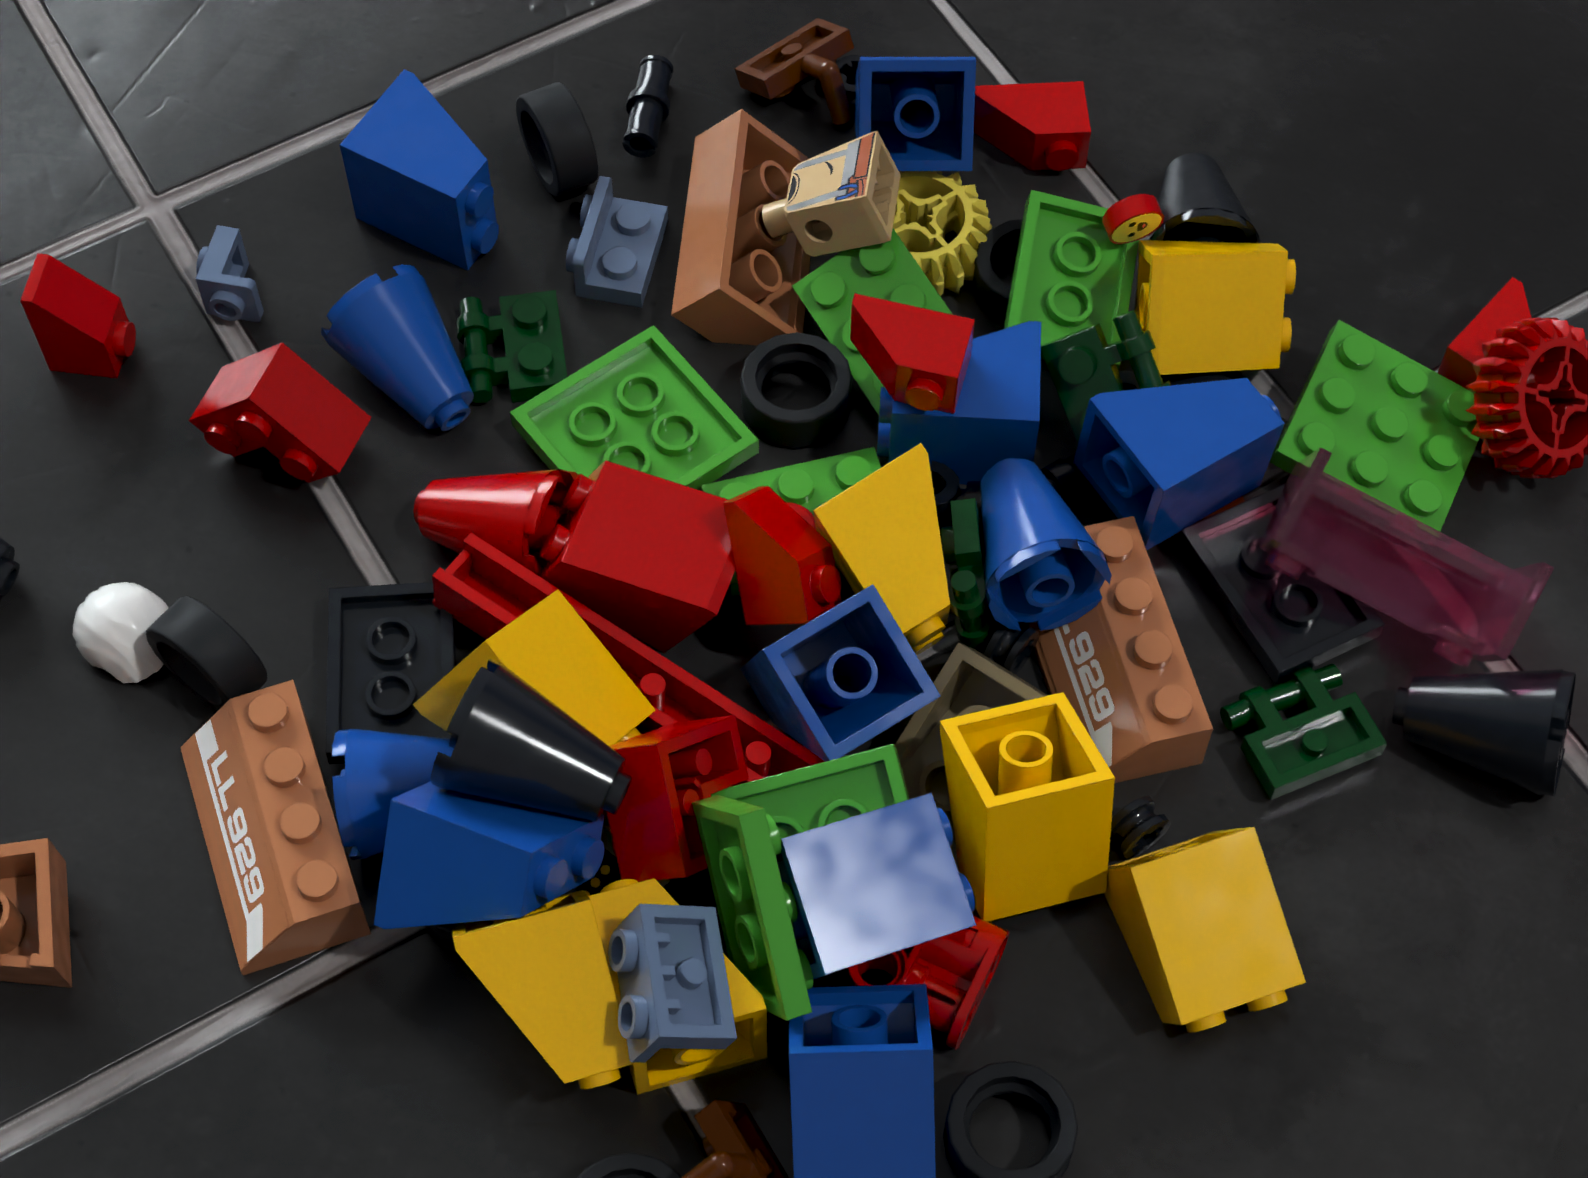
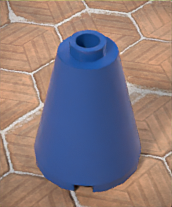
[321,264,474,431]
[980,458,1112,631]
[332,729,454,860]

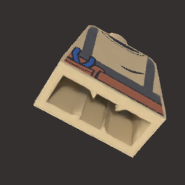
[762,130,901,257]

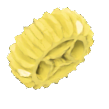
[893,171,992,296]

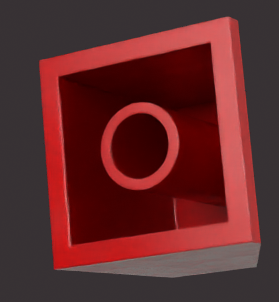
[540,460,736,653]

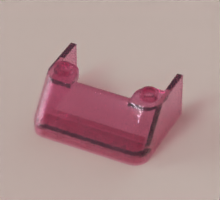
[1259,447,1554,667]

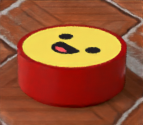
[1102,194,1164,244]

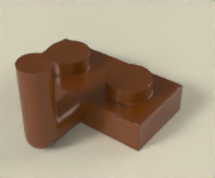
[734,18,854,125]
[681,1100,789,1178]

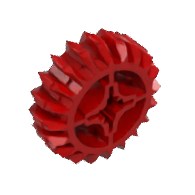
[1466,317,1588,479]

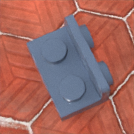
[566,176,668,308]
[608,903,737,1063]

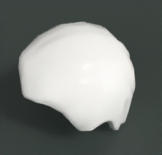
[73,582,169,683]

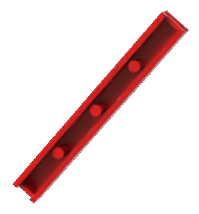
[432,533,825,786]

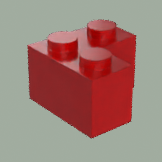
[189,342,372,483]
[607,715,749,882]

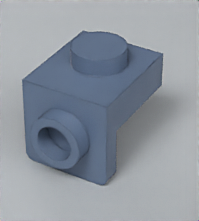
[196,225,264,322]

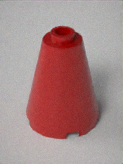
[413,469,578,576]

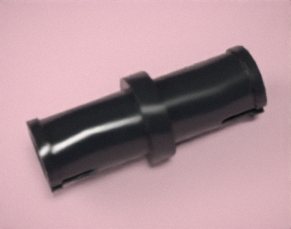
[622,55,674,158]

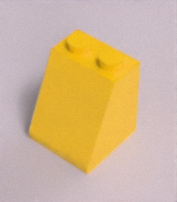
[1135,240,1296,375]
[813,443,950,655]
[413,589,656,746]
[940,692,1115,922]
[1104,827,1306,1033]
[588,878,767,1095]
[452,890,633,1089]

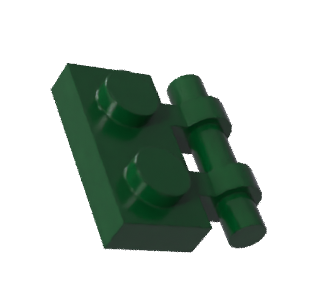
[456,290,567,403]
[1041,310,1171,442]
[941,498,994,653]
[1220,664,1387,800]

